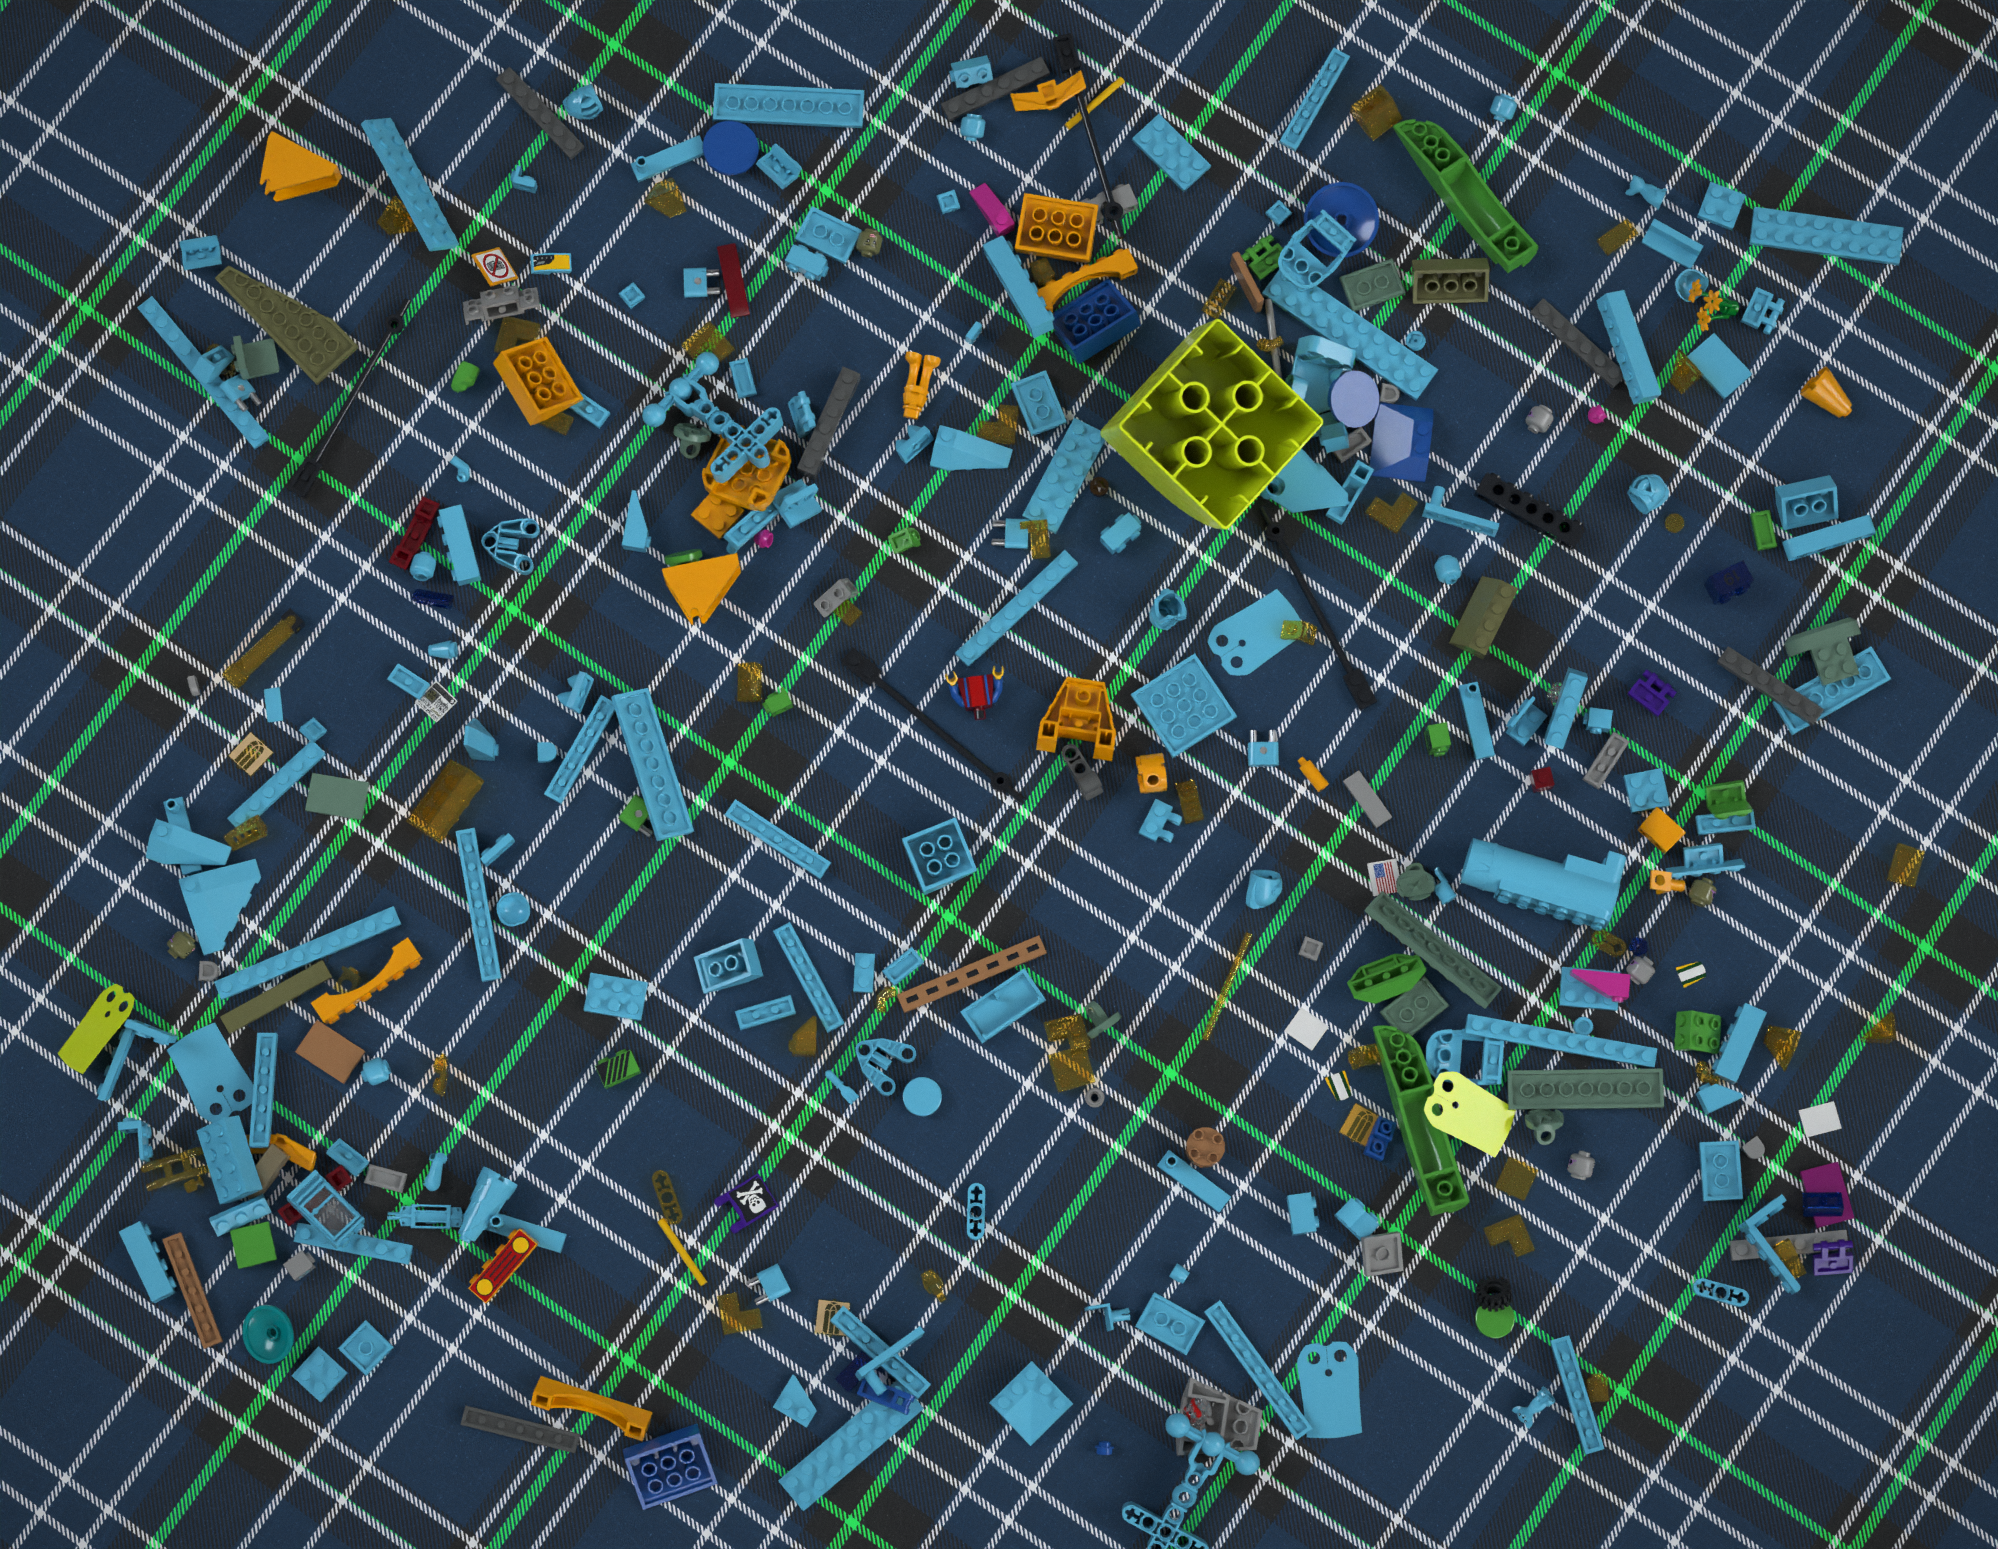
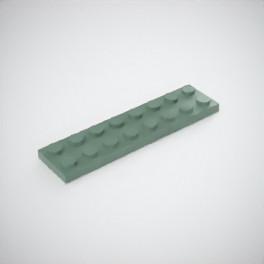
[1365,891,1502,1009]
[1507,1069,1664,1110]

